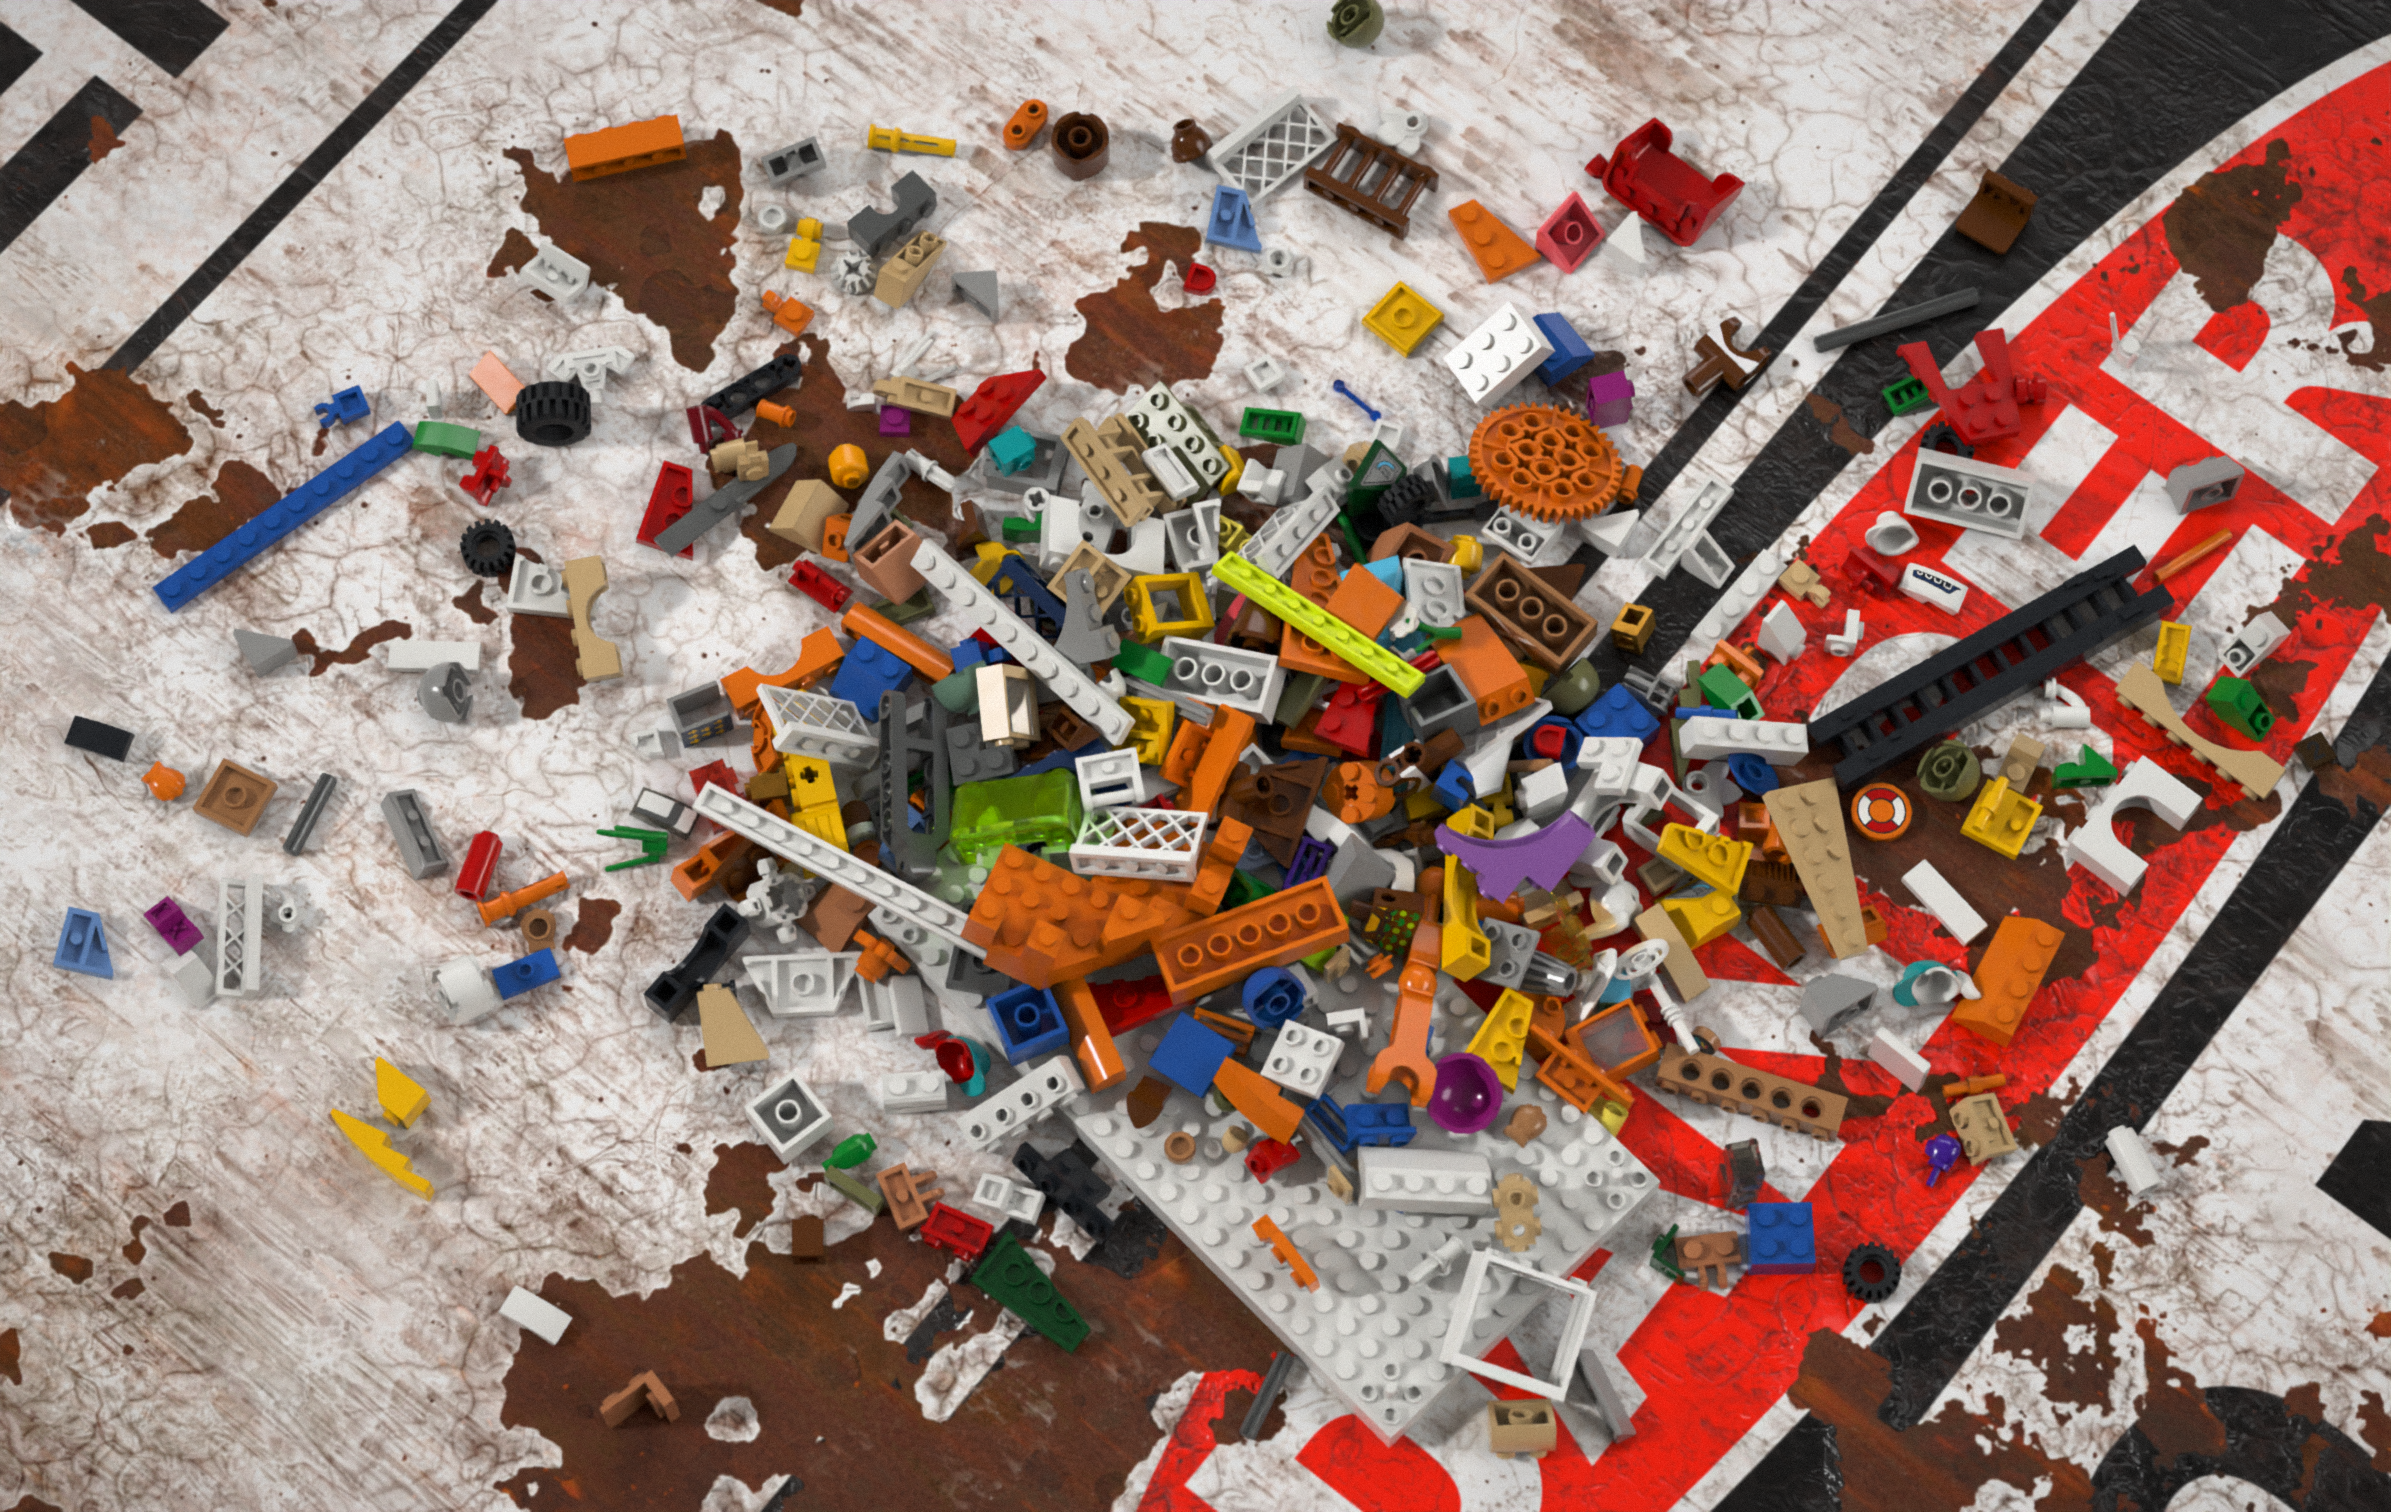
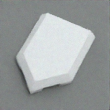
[1402,557,1466,628]

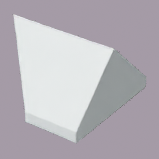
[1458,738,1514,799]

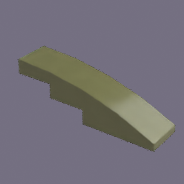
[1668,660,1701,786]

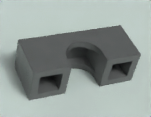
[847,170,937,258]

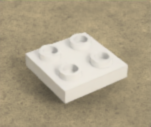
[1260,1019,1345,1100]

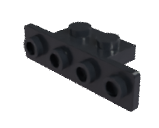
[1012,1142,1115,1245]

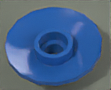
[1728,753,1779,796]

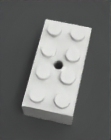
[1903,447,2037,540]
[1160,635,1288,725]

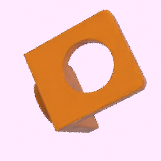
[821,513,853,563]

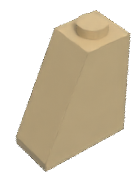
[697,982,770,1067]

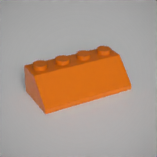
[1950,916,2066,1048]

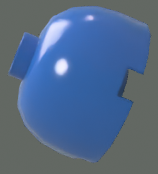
[1242,966,1307,1030]

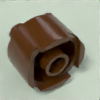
[1051,112,1110,182]

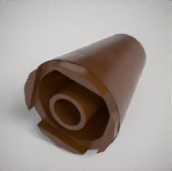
[1224,597,1284,657]

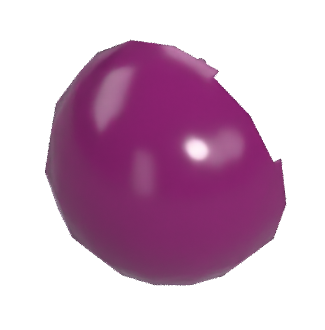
[1426,1053,1503,1134]

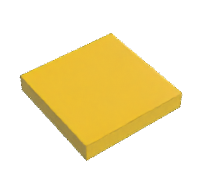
[1362,280,1445,358]

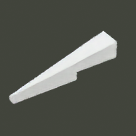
[1161,498,1221,644]

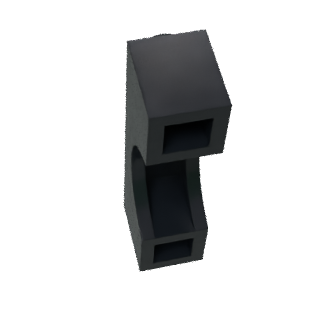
[643,903,751,1024]

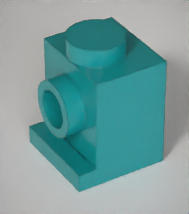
[1446,455,1481,500]

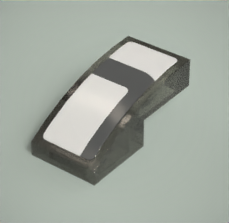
[629,787,700,841]

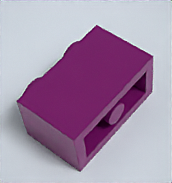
[1585,370,1635,429]

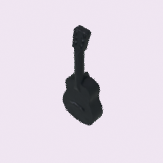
[1353,499,1499,549]

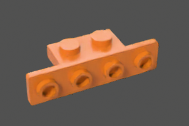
[1528,1024,1635,1115]

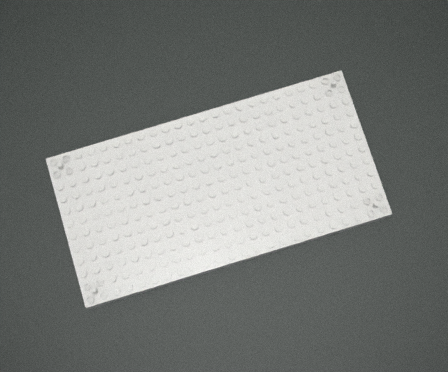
[867,692,1660,1448]

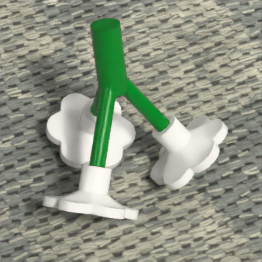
[1388,600,1462,662]

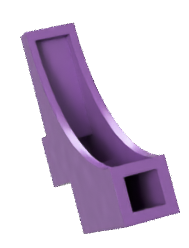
[1434,808,1596,904]

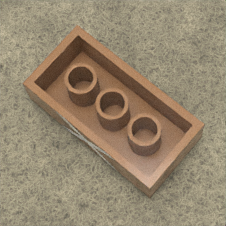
[1465,551,1598,679]

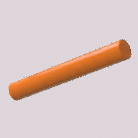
[2153,528,2232,583]

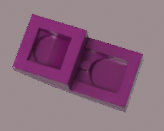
[143,896,204,956]

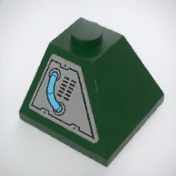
[1348,439,1407,517]

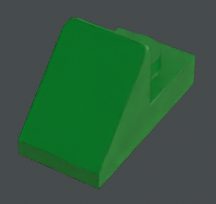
[2051,744,2118,789]
[1223,867,1275,909]

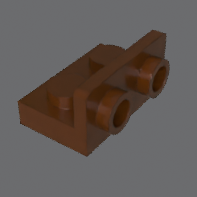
[711,838,785,905]

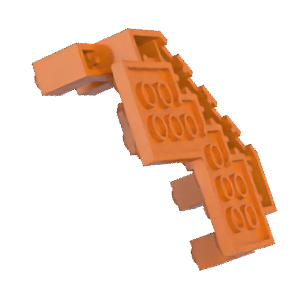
[960,805,1254,990]

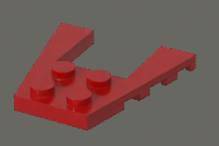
[1896,328,2022,446]

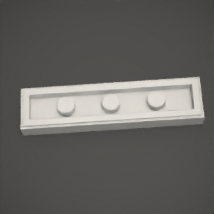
[1640,474,1734,580]

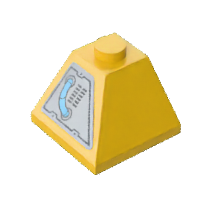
[1654,878,1741,950]

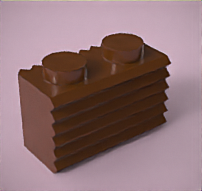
[1738,859,1804,908]

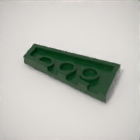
[970,1230,1091,1356]

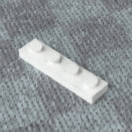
[1690,549,1788,654]

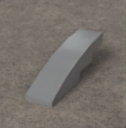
[844,451,912,564]

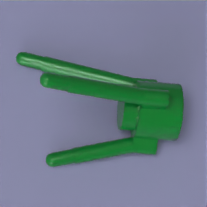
[596,825,668,872]

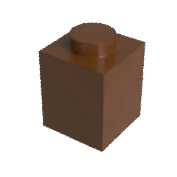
[792,1215,826,1265]

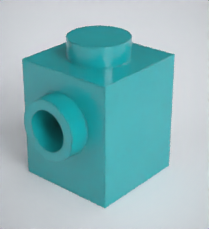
[988,425,1037,477]

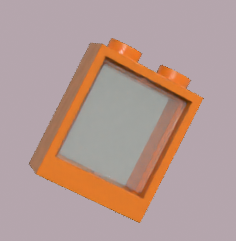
[1563,997,1663,1083]

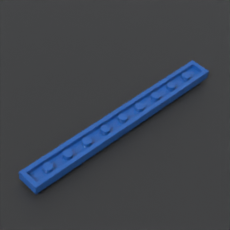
[152,420,414,614]

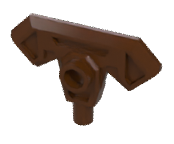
[1372,815,1452,848]

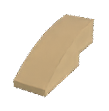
[1632,903,1710,1004]

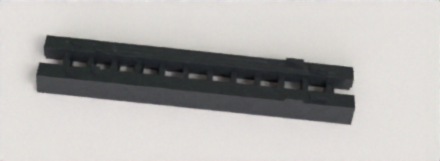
[1806,544,2175,796]

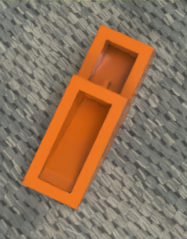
[670,830,746,903]
[1213,1056,1305,1146]

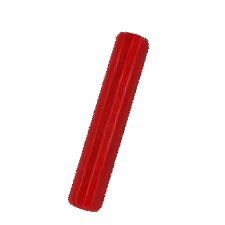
[1356,650,1440,703]

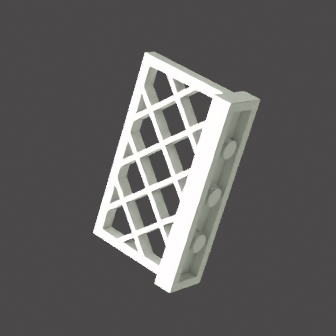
[1204,84,1338,209]
[1222,486,1340,582]
[756,683,879,768]
[1414,697,1553,771]
[1069,806,1209,882]

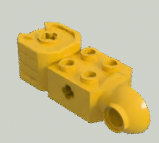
[773,702,850,880]

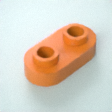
[1003,99,1048,151]

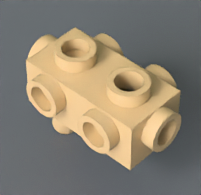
[1492,1173,1541,1252]

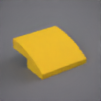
[1112,696,1175,765]

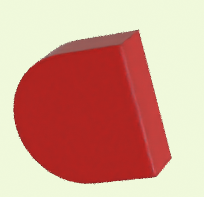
[1183,262,1216,296]
[1532,725,1567,760]

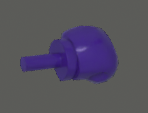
[1924,1134,1962,1188]

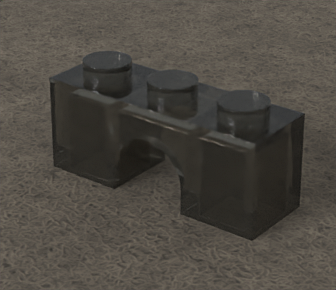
[1716,1139,1766,1210]

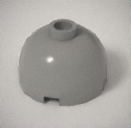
[417,662,473,723]

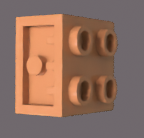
[599,1370,681,1429]

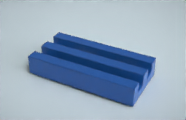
[1303,1093,1358,1157]

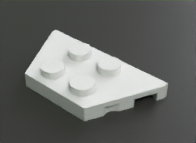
[742,951,862,1018]

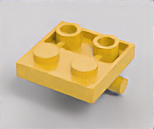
[1960,776,2043,860]

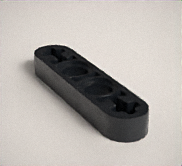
[701,353,802,427]

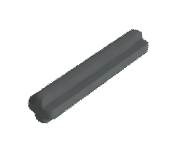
[283,773,337,857]
[1240,1351,1294,1440]

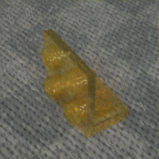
[1541,889,1594,973]

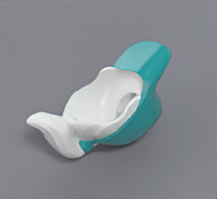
[1892,960,1982,1007]

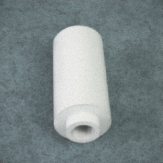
[2105,1125,2163,1198]

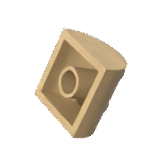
[1487,1399,1556,1459]

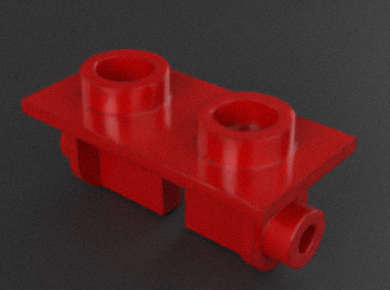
[788,559,853,614]

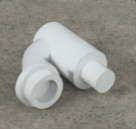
[2039,677,2090,728]

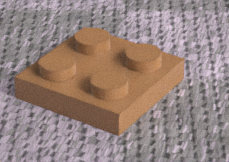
[192,758,278,838]

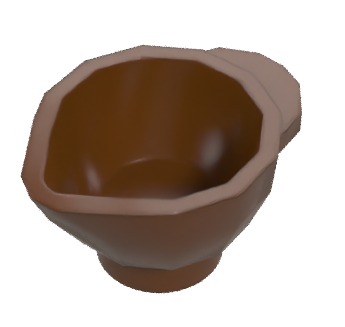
[1171,118,1213,164]

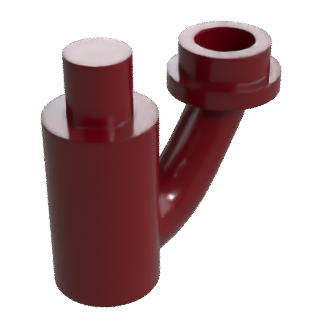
[686,404,743,454]

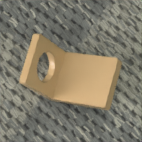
[1314,945,1350,984]
[1327,1158,1358,1205]

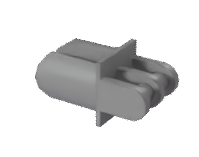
[1620,665,1680,716]

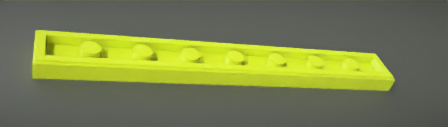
[1211,550,1426,699]

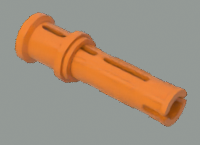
[476,870,570,928]

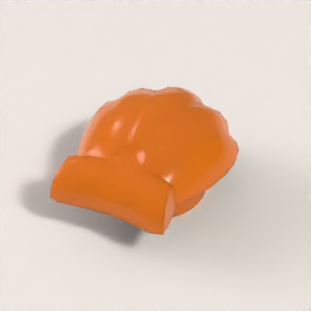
[141,760,186,801]

